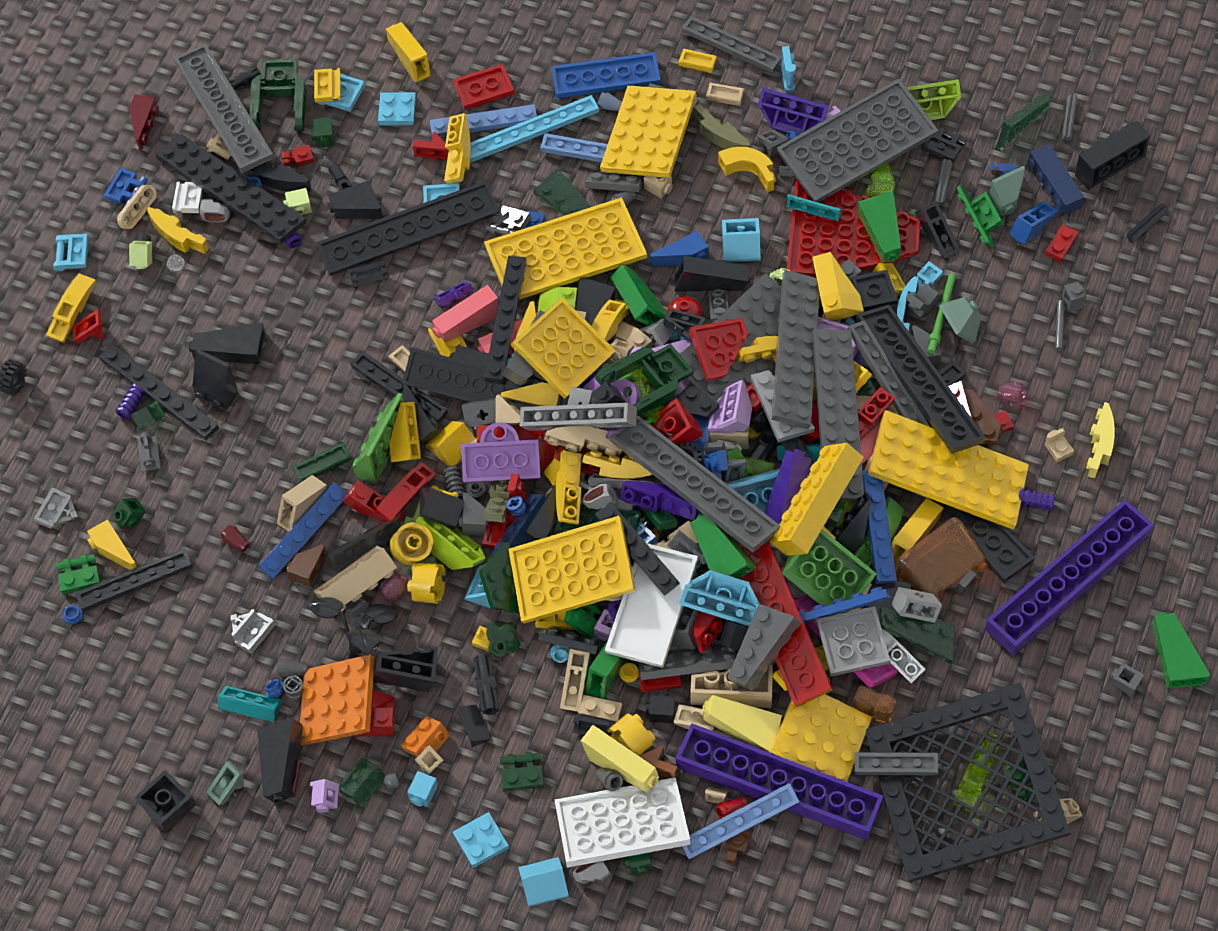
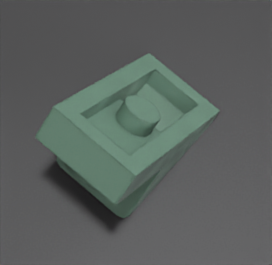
[206,761,244,806]

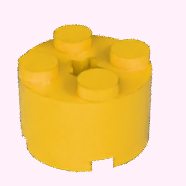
[390,522,433,566]
[407,562,445,604]
[608,714,656,756]

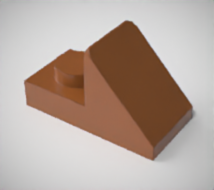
[639,746,678,779]

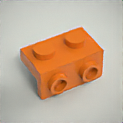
[401,716,450,757]

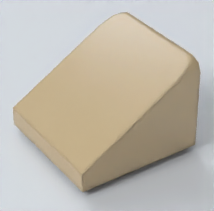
[415,745,443,775]
[705,787,728,804]

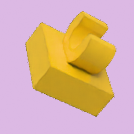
[472,626,490,652]

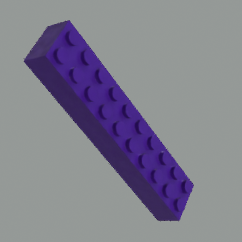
[985,500,1154,656]
[676,723,883,841]

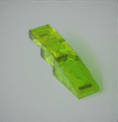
[952,731,1003,812]

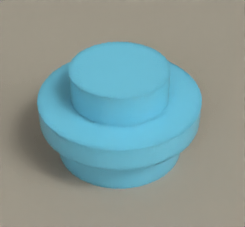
[550,644,570,663]

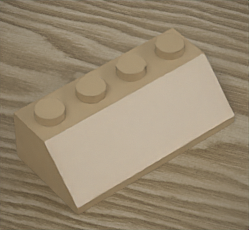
[314,546,397,611]

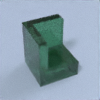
[131,400,166,431]

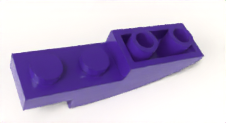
[621,481,699,521]

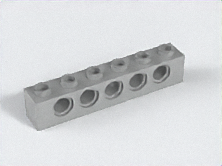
[520,403,637,431]

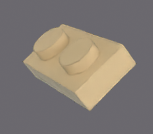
[578,695,622,722]

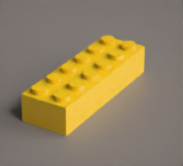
[769,443,864,556]

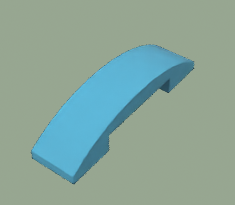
[897,276,918,331]

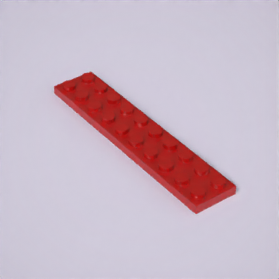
[734,538,833,707]

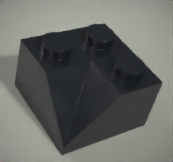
[134,770,196,833]

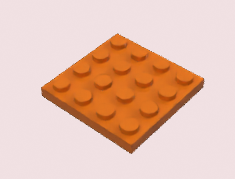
[300,655,375,746]

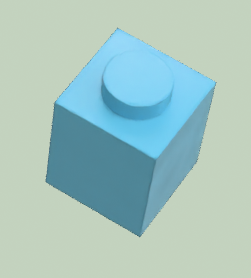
[407,771,438,807]

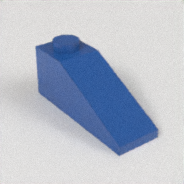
[1009,201,1058,244]
[650,231,709,267]

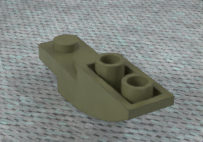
[694,104,751,149]
[483,480,510,522]

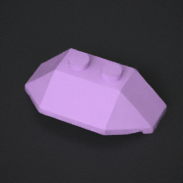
[708,380,752,434]

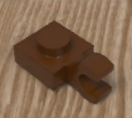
[725,832,751,866]

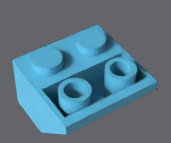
[722,218,761,262]

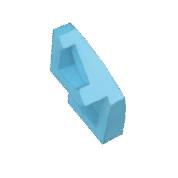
[917,261,943,290]

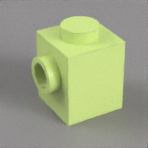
[283,188,312,215]
[129,241,152,269]

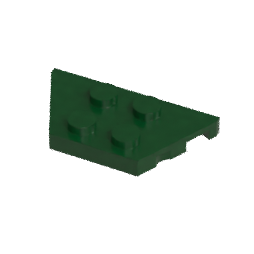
[478,542,520,614]

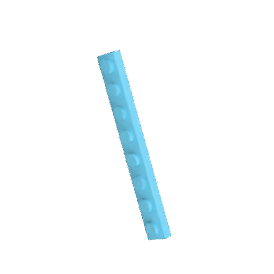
[470,95,599,163]

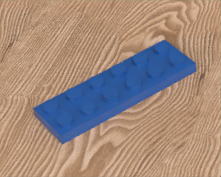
[551,52,661,98]

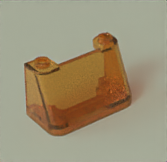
[897,517,988,602]

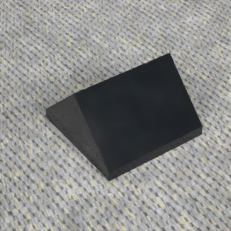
[419,488,465,529]

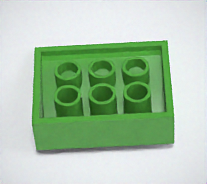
[352,393,404,484]
[782,530,877,615]

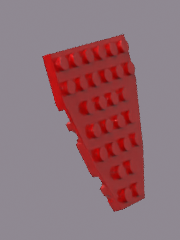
[787,181,920,278]

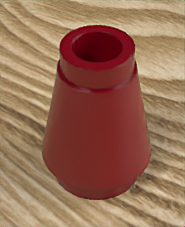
[221,525,250,552]

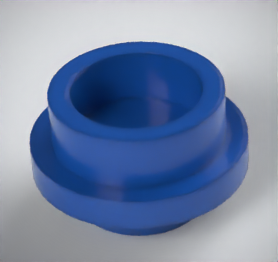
[63,605,83,624]
[265,679,284,698]

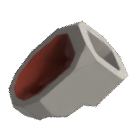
[200,199,231,222]
[583,484,618,510]
[573,861,611,884]

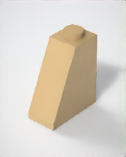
[277,475,327,532]

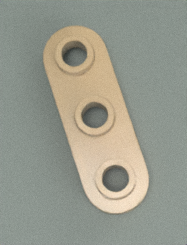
[117,185,156,229]

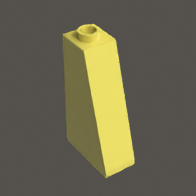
[702,695,782,753]
[581,725,659,793]

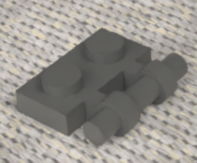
[485,205,531,236]

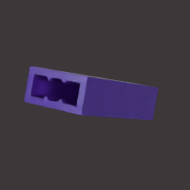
[765,449,811,524]

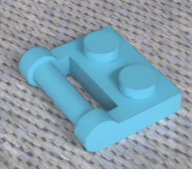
[781,46,796,93]
[53,234,89,271]

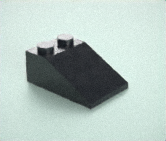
[192,349,239,410]

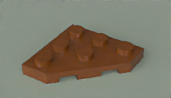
[965,389,1002,445]

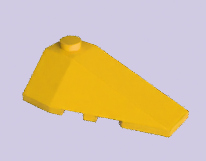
[813,252,864,321]

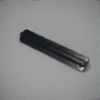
[1126,203,1168,242]

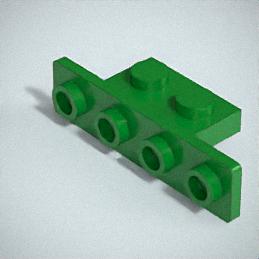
[957,185,1004,248]

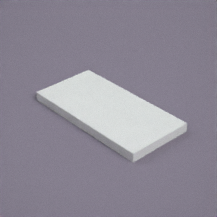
[605,544,699,668]

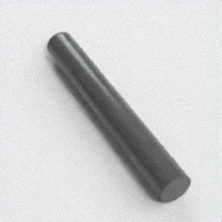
[1055,300,1065,351]

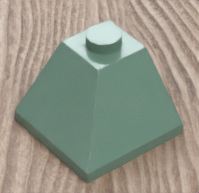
[990,166,1025,217]
[939,297,981,344]

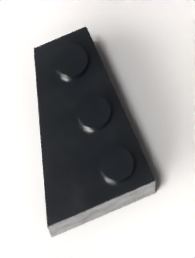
[373,647,438,692]

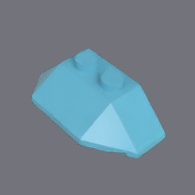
[679,570,759,626]

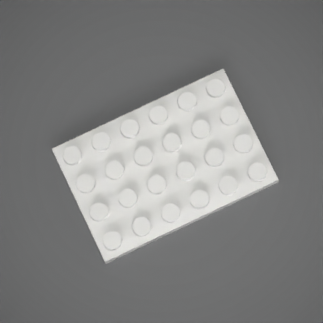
[555,777,691,867]

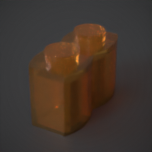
[853,686,897,723]

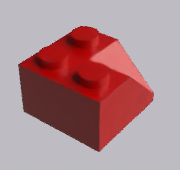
[354,690,396,737]

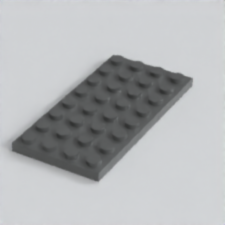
[777,79,938,202]
[680,273,781,402]

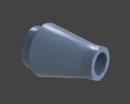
[597,92,622,112]

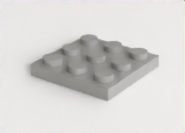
[816,606,890,676]

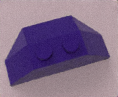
[758,88,829,135]

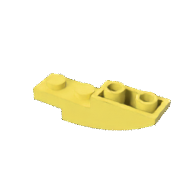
[1086,402,1115,479]

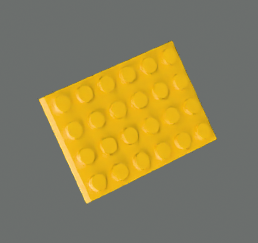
[600,86,697,178]
[509,516,636,624]

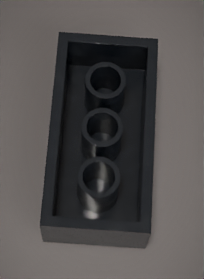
[1075,121,1151,190]

